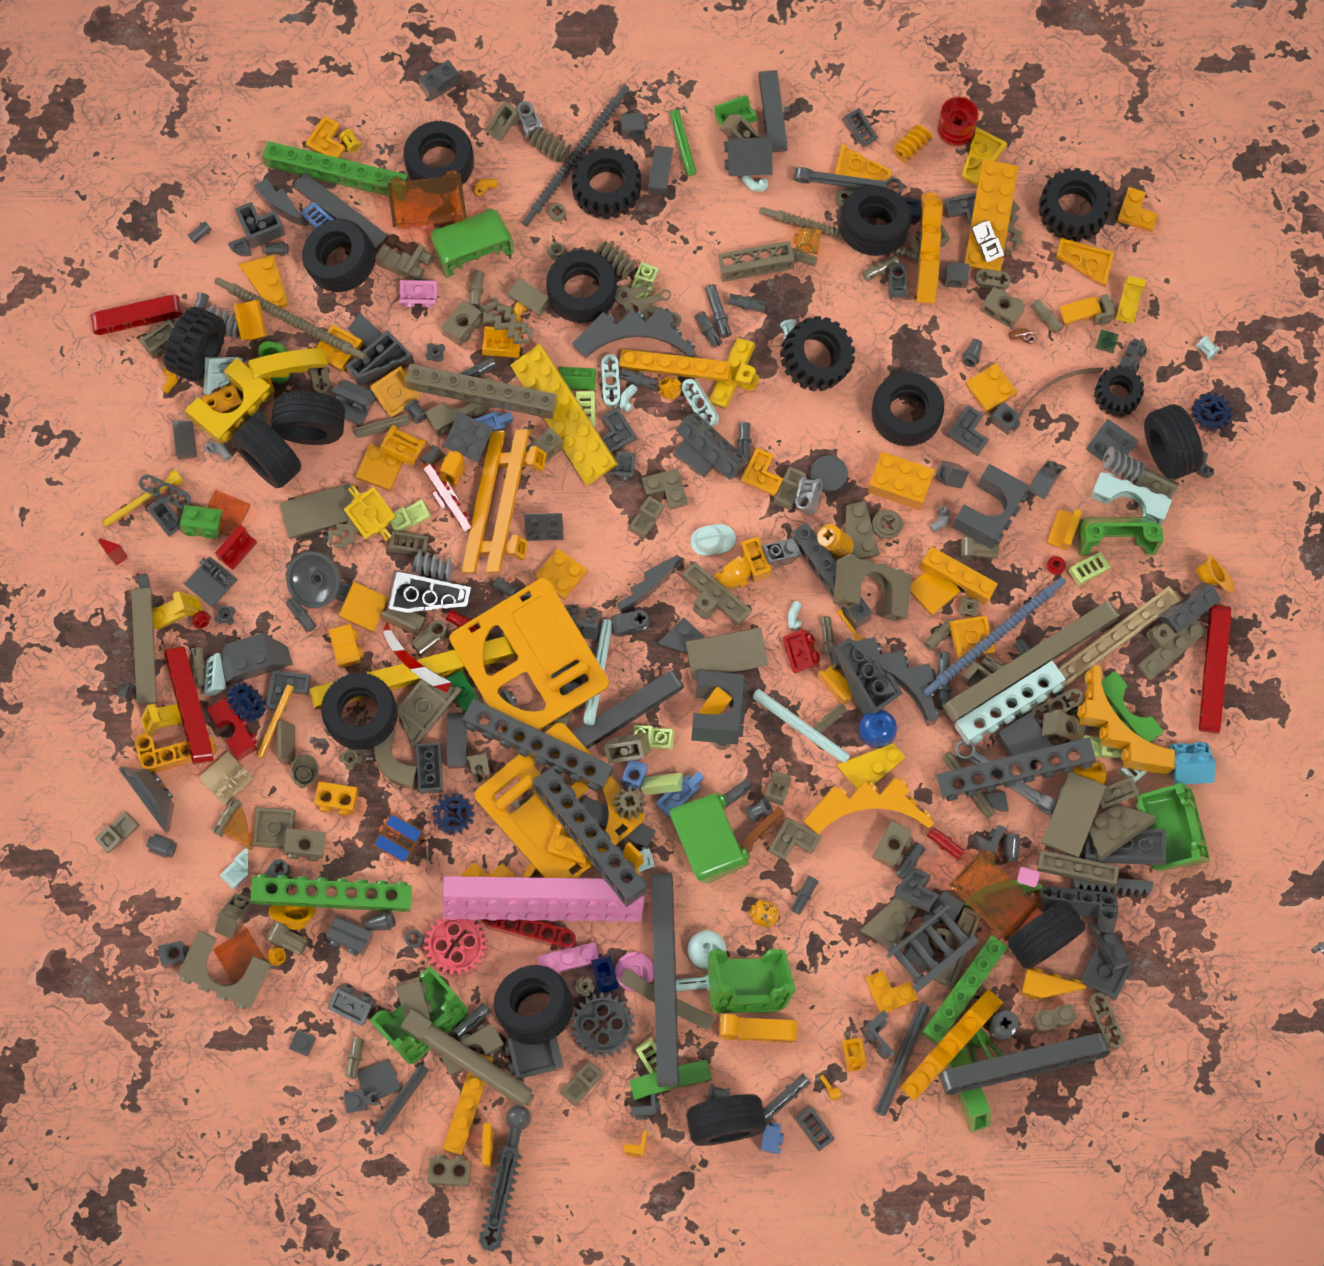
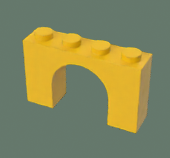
[185,358,272,445]

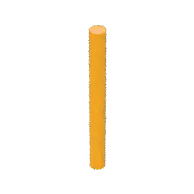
[256,684,294,758]

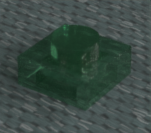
[1095,329,1119,354]

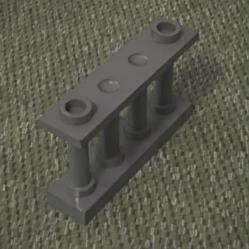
[886,904,979,993]

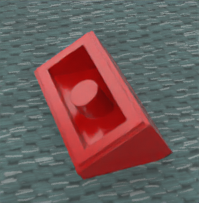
[98,538,128,565]

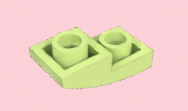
[627,262,659,299]
[633,725,675,750]

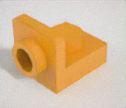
[842,1038,866,1071]

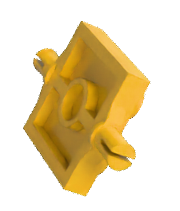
[343,485,397,541]

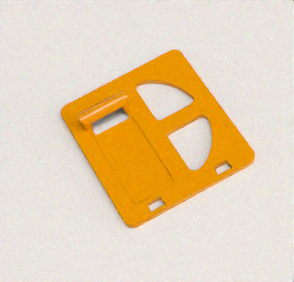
[449,578,609,742]
[474,723,645,878]

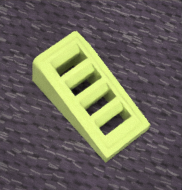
[576,391,595,427]
[1068,552,1111,587]
[635,1038,657,1074]

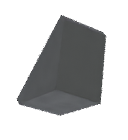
[147,496,181,537]

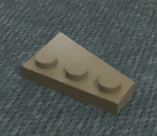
[845,501,880,560]
[859,898,918,948]

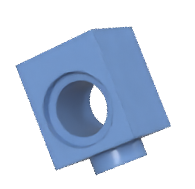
[622,760,648,791]

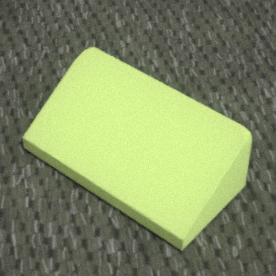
[641,773,683,795]

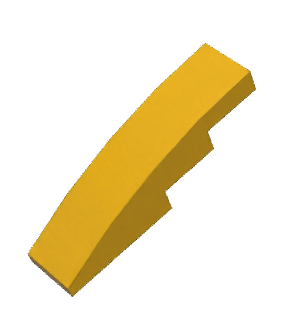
[248,348,328,378]

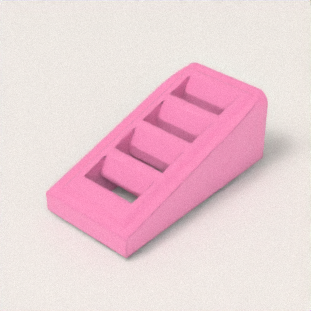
[1017,866,1040,887]

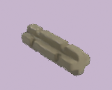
[820,616,835,654]
[813,703,847,733]

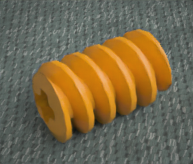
[893,124,933,164]
[817,524,854,558]

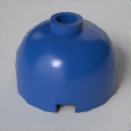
[859,709,898,748]

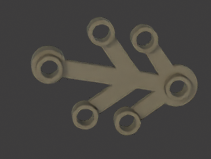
[615,281,681,328]

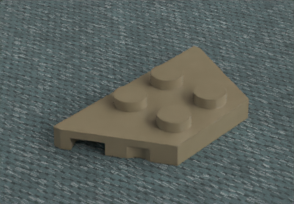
[397,680,463,748]
[1088,804,1156,861]

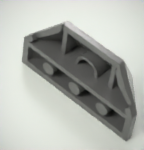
[220,633,293,686]
[118,766,174,833]

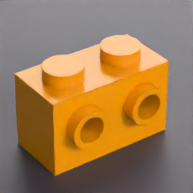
[201,384,242,413]

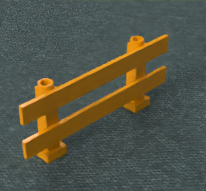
[461,429,547,573]

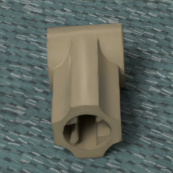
[961,537,999,560]
[411,620,449,655]
[266,921,308,956]

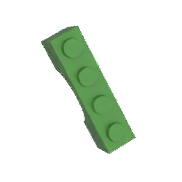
[1102,671,1164,743]

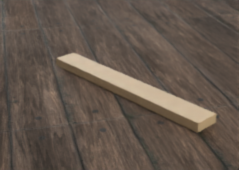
[1058,586,1181,689]

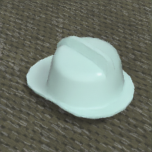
[691,524,736,556]

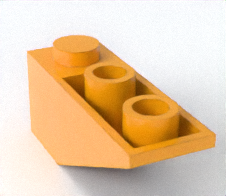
[1020,968,1086,1001]

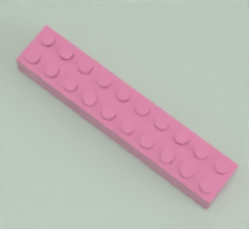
[443,877,644,922]

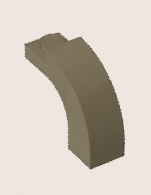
[374,726,418,790]

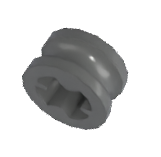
[405,930,424,948]

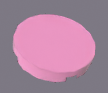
[615,952,654,992]

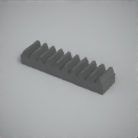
[1071,878,1153,898]

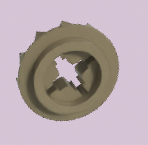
[872,510,903,540]

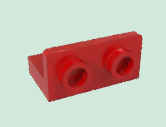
[215,524,257,570]
[782,629,820,674]

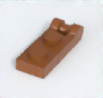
[741,806,784,853]

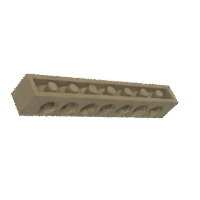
[405,364,557,419]

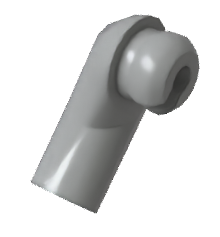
[204,441,232,461]
[929,506,951,533]

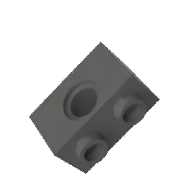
[419,59,460,102]

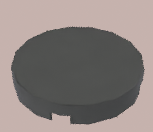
[810,455,848,493]

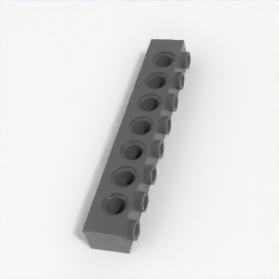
[462,699,613,792]
[936,737,1096,802]
[532,768,647,907]

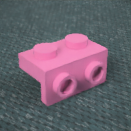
[399,280,438,307]

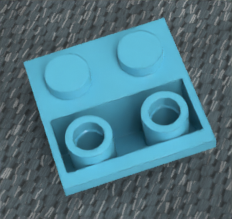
[1169,742,1216,785]

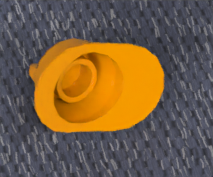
[1195,554,1234,593]
[268,905,316,930]

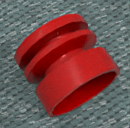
[937,96,979,146]

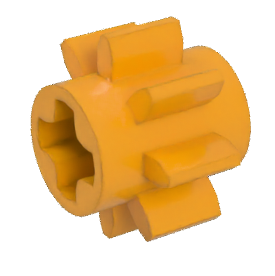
[658,377,681,400]

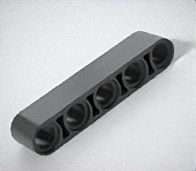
[759,70,787,153]

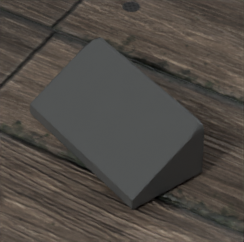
[348,313,382,348]
[172,420,197,460]

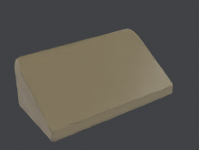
[278,721,295,763]

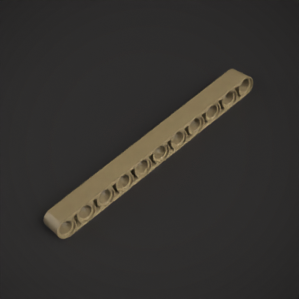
[943,600,1121,723]

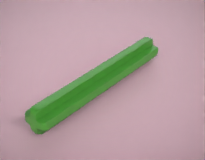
[670,109,696,176]

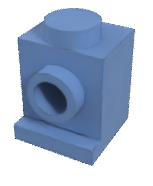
[760,1122,784,1155]

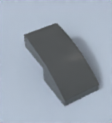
[673,440,714,478]

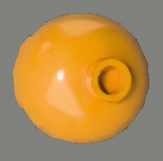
[714,553,752,589]

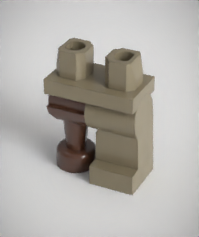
[376,234,433,280]

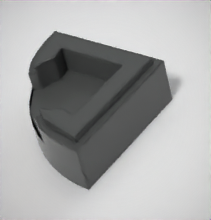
[228,237,252,256]
[118,682,133,702]
[985,792,1009,812]

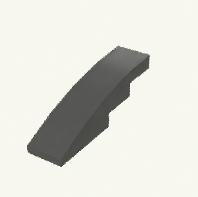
[618,555,679,613]

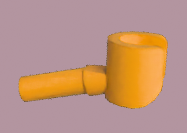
[820,1074,841,1100]

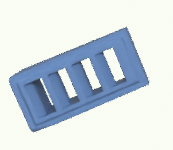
[300,202,333,229]

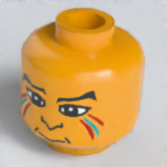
[749,900,780,928]

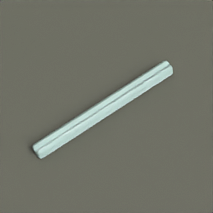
[583,619,613,725]
[753,689,850,763]

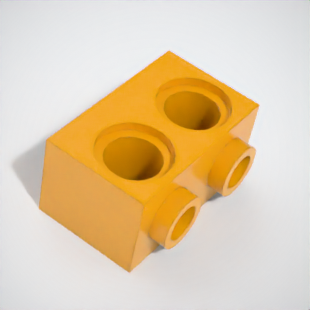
[741,536,772,583]
[314,781,359,816]

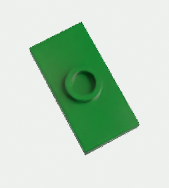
[446,670,480,713]

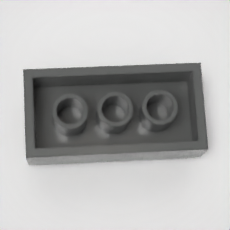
[416,742,444,794]

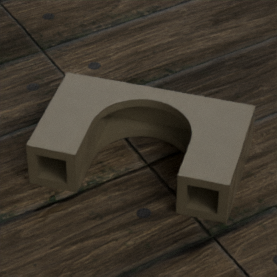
[833,554,912,622]
[177,930,272,1010]

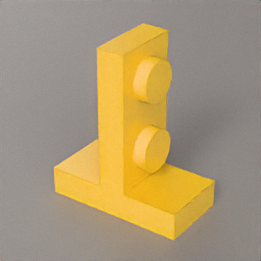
[1115,276,1146,324]
[153,591,203,630]
[141,704,182,736]

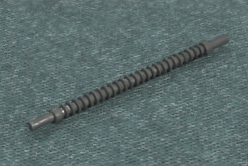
[522,85,630,227]

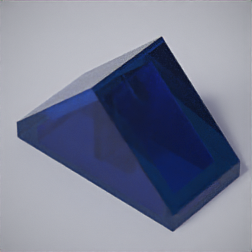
[591,955,619,994]

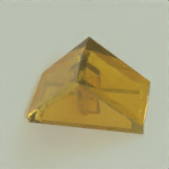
[223,808,253,850]

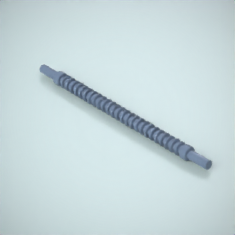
[923,577,1066,697]

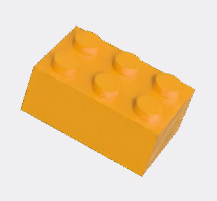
[868,451,935,510]

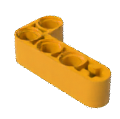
[135,734,217,773]
[719,1014,798,1043]

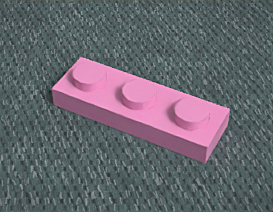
[537,942,600,973]

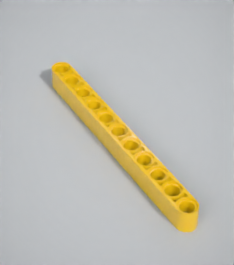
[310,636,518,710]

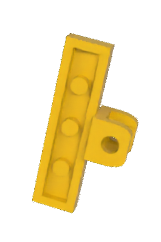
[709,338,760,409]

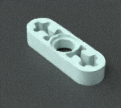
[601,354,620,408]
[682,379,719,427]

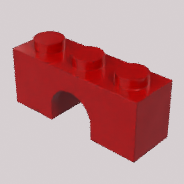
[207,697,258,761]

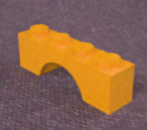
[918,546,998,605]

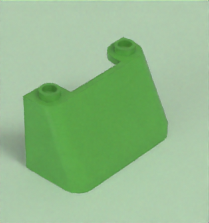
[430,208,515,278]
[1078,517,1163,555]
[1136,783,1210,872]
[670,792,750,884]
[707,949,796,1013]
[370,967,468,1064]

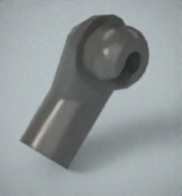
[1198,451,1214,478]

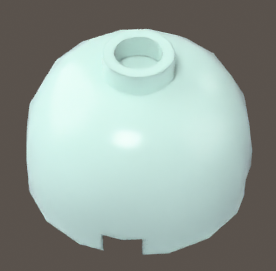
[687,930,727,970]

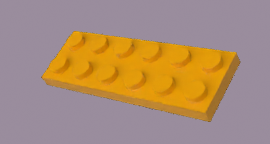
[964,159,1019,271]

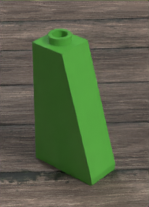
[948,1047,991,1132]

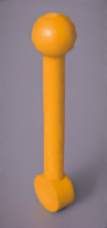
[837,609,863,641]

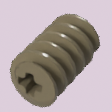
[530,127,572,162]
[596,241,636,279]

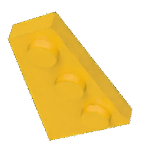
[962,127,1007,187]
[836,743,906,789]

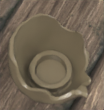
[290,755,319,789]

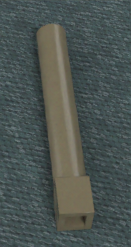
[400,1010,534,1107]

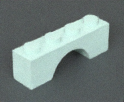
[1090,472,1172,526]

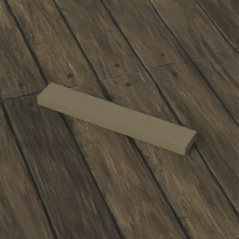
[131,588,157,704]

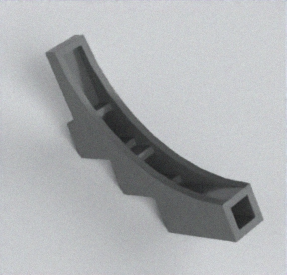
[571,307,696,359]
[828,637,939,726]

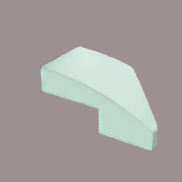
[220,848,248,890]

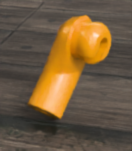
[473,178,498,196]
[511,302,528,323]
[160,367,178,394]

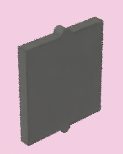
[357,1059,401,1101]

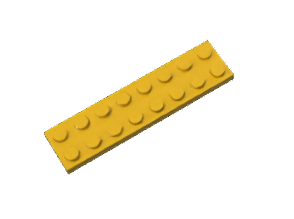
[510,343,619,486]

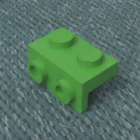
[714,95,757,127]
[180,505,223,539]

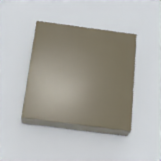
[252,807,296,849]

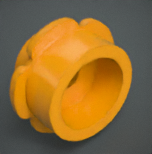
[267,946,286,966]

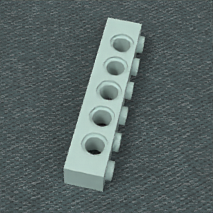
[954,661,1066,745]

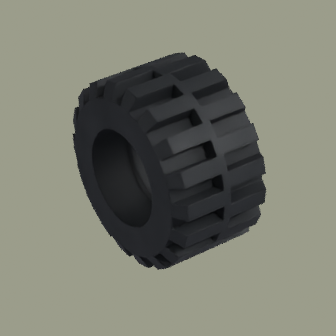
[1094,365,1144,417]

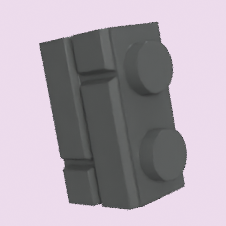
[326,916,374,957]

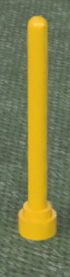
[103,469,184,527]

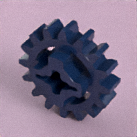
[1191,392,1232,433]
[226,682,266,722]
[432,793,475,836]

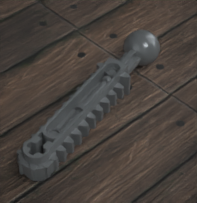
[478,1105,531,1252]

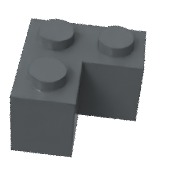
[235,202,286,248]

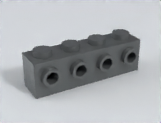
[676,412,750,480]

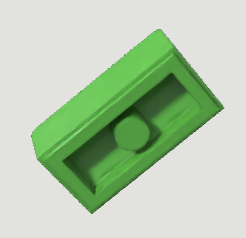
[559,367,596,391]

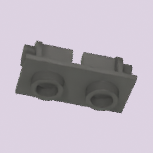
[1119,338,1147,373]

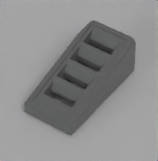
[842,107,878,148]
[793,1105,835,1151]

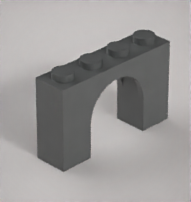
[952,464,1029,549]
[691,671,747,745]

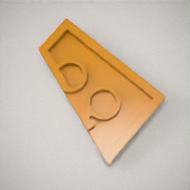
[835,144,892,188]
[1056,238,1115,287]
[238,255,289,308]

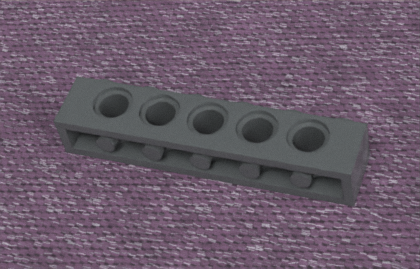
[790,522,873,629]

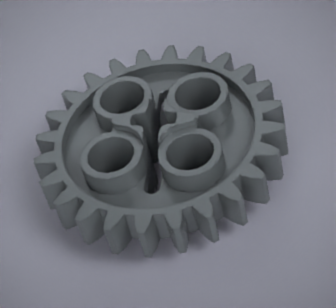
[570,992,635,1059]

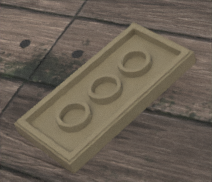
[279,483,354,539]
[685,627,768,679]
[1041,772,1106,858]

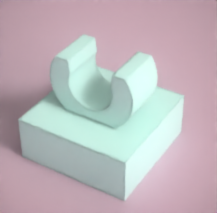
[638,847,655,872]

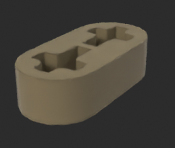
[975,269,1011,290]
[310,366,331,395]

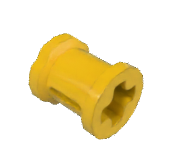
[339,129,362,153]

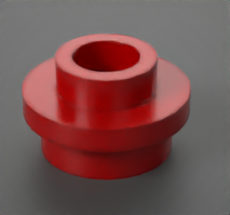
[1046,556,1066,575]
[192,611,211,628]

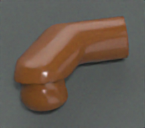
[1009,328,1036,344]

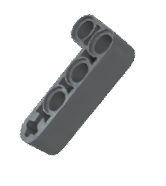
[1037,886,1118,933]

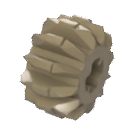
[613,786,646,820]

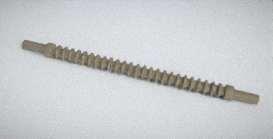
[759,207,920,261]
[215,277,367,361]

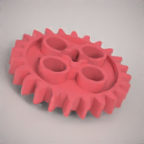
[424,919,488,977]

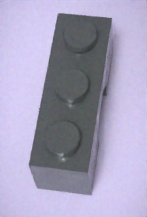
[1158,583,1221,633]

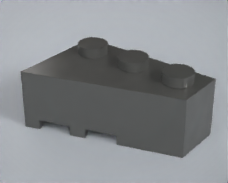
[346,330,414,386]

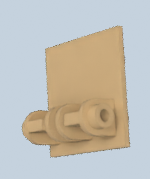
[199,752,253,805]

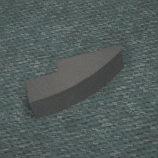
[648,146,673,195]
[254,178,304,226]
[447,713,468,769]

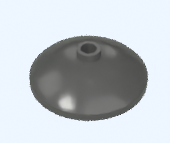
[286,551,341,608]

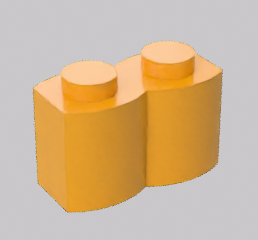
[439,451,466,488]
[328,624,364,669]

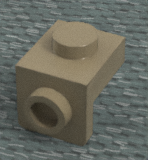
[1094,294,1115,325]
[765,771,791,806]

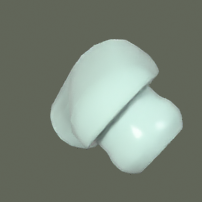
[741,176,769,192]
[619,384,637,412]
[788,601,802,630]

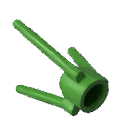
[967,1028,1004,1063]

